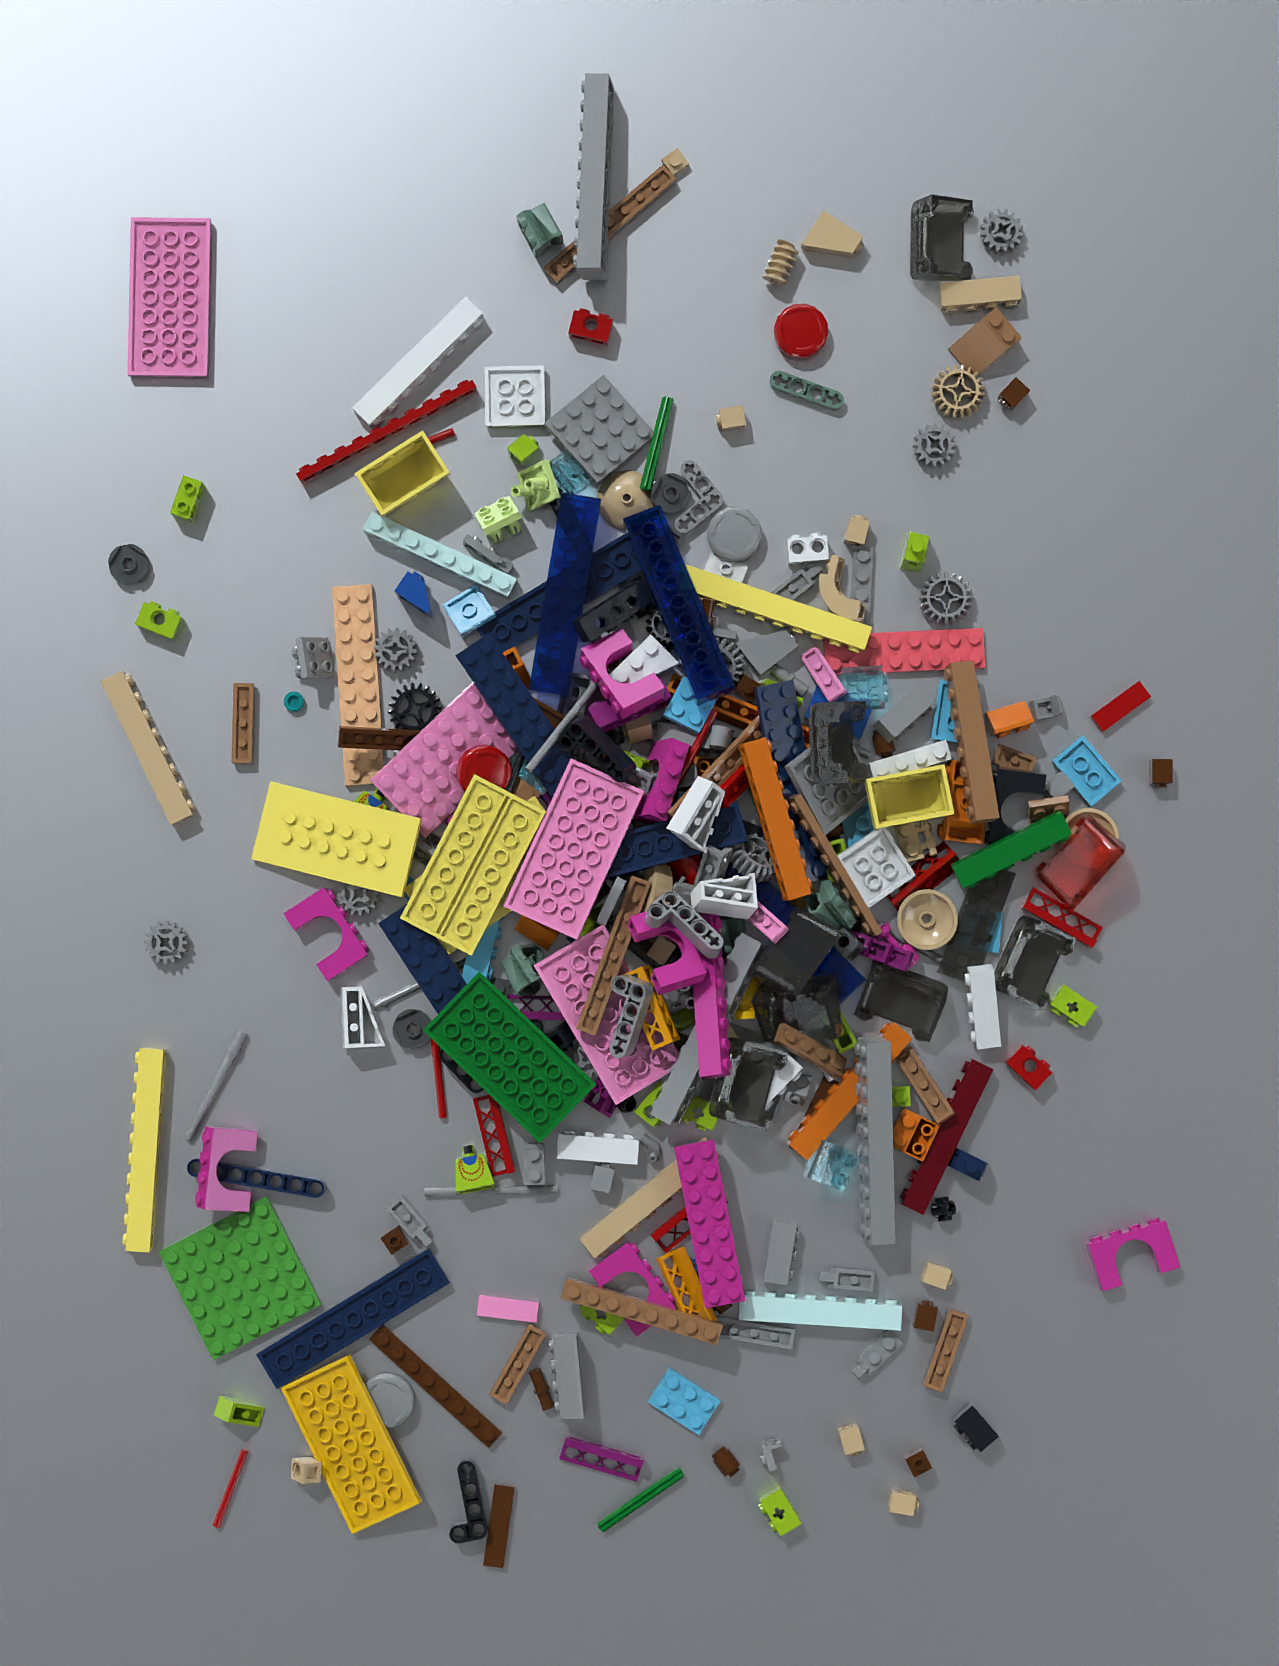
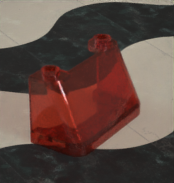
[1036,815,1126,911]

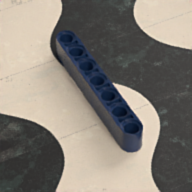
[187,1158,326,1198]

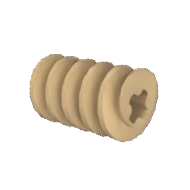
[762,239,799,284]

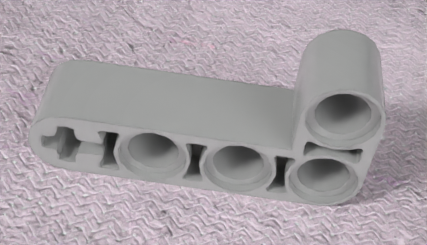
[654,722,733,754]
[645,891,723,958]
[610,974,654,1058]

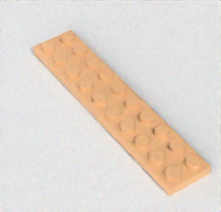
[332,584,385,786]

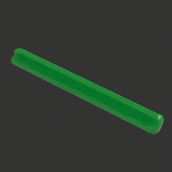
[640,396,674,491]
[597,1468,684,1532]

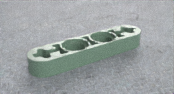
[769,371,844,410]

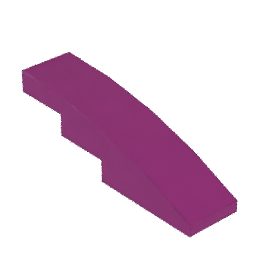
[828,928,914,972]

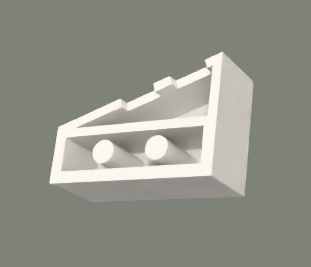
[609,634,679,683]
[667,776,725,853]
[690,873,758,920]
[341,986,385,1048]

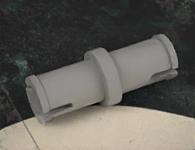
[770,664,809,697]

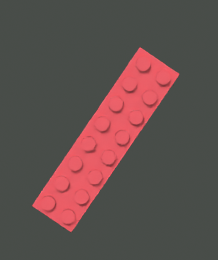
[823,628,985,675]

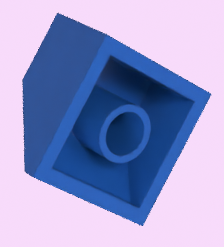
[394,571,432,618]

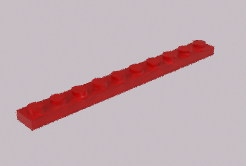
[296,380,477,483]

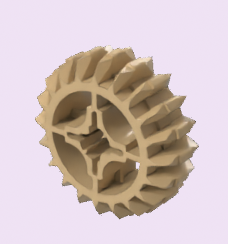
[931,364,985,418]

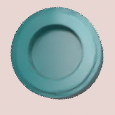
[284,691,304,712]

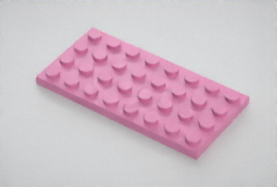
[127,217,211,377]
[370,682,518,838]
[504,759,645,940]
[533,925,680,1105]

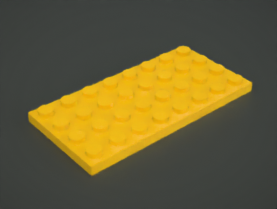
[281,1354,422,1534]

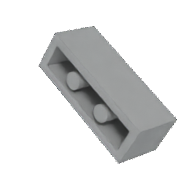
[872,684,936,744]
[762,1220,800,1285]

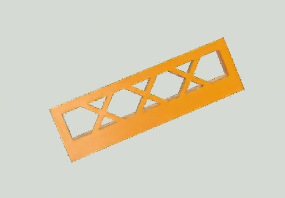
[623,964,680,1051]
[656,1246,718,1321]

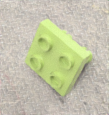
[511,460,561,511]
[474,496,522,543]

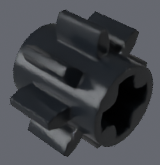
[931,1196,956,1222]

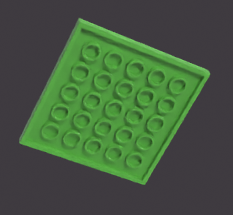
[159,1196,322,1360]

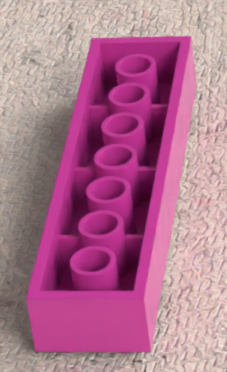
[674,1139,745,1309]

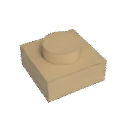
[661,148,689,176]

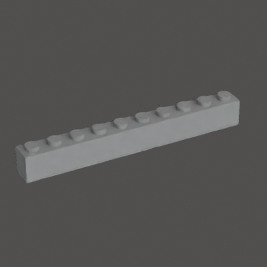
[650,933,768,1127]

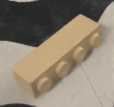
[938,276,1022,313]

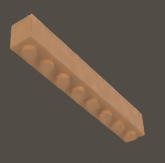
[944,660,1000,824]
[560,1277,723,1345]

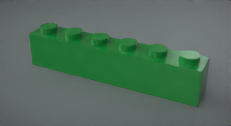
[951,810,1072,889]

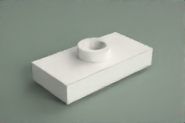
[704,553,748,583]

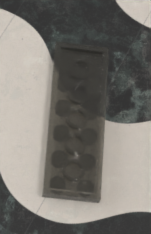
[937,869,1016,983]

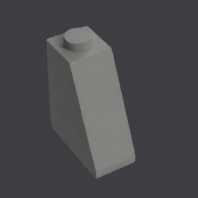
[735,630,798,677]

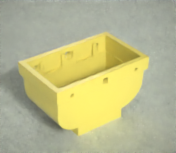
[355,430,450,517]
[865,764,954,829]

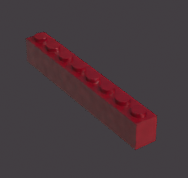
[899,1058,994,1215]

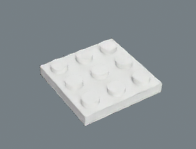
[484,365,545,427]
[837,827,916,908]

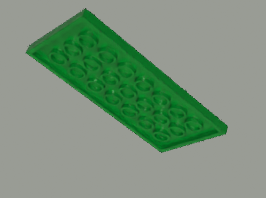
[423,971,596,1143]

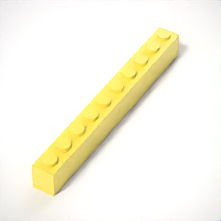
[674,563,872,654]
[122,1048,166,1252]

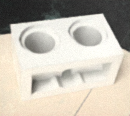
[786,533,829,565]

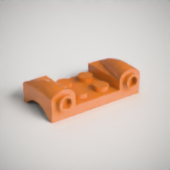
[937,760,992,845]

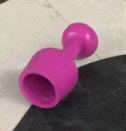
[873,922,920,969]

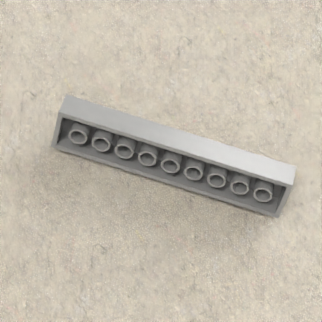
[573,73,614,280]
[854,1036,896,1245]

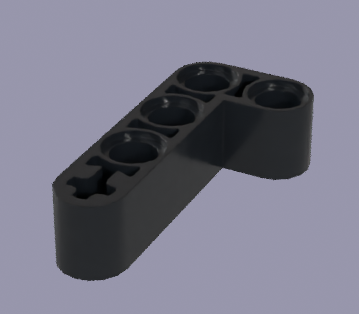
[557,715,636,782]
[449,1458,488,1543]

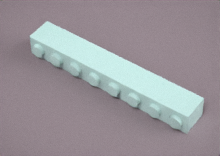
[363,511,517,599]
[738,1290,902,1331]

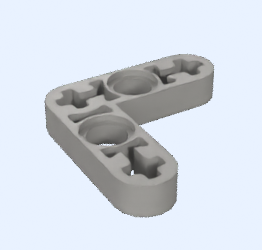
[674,460,723,535]
[596,876,626,926]

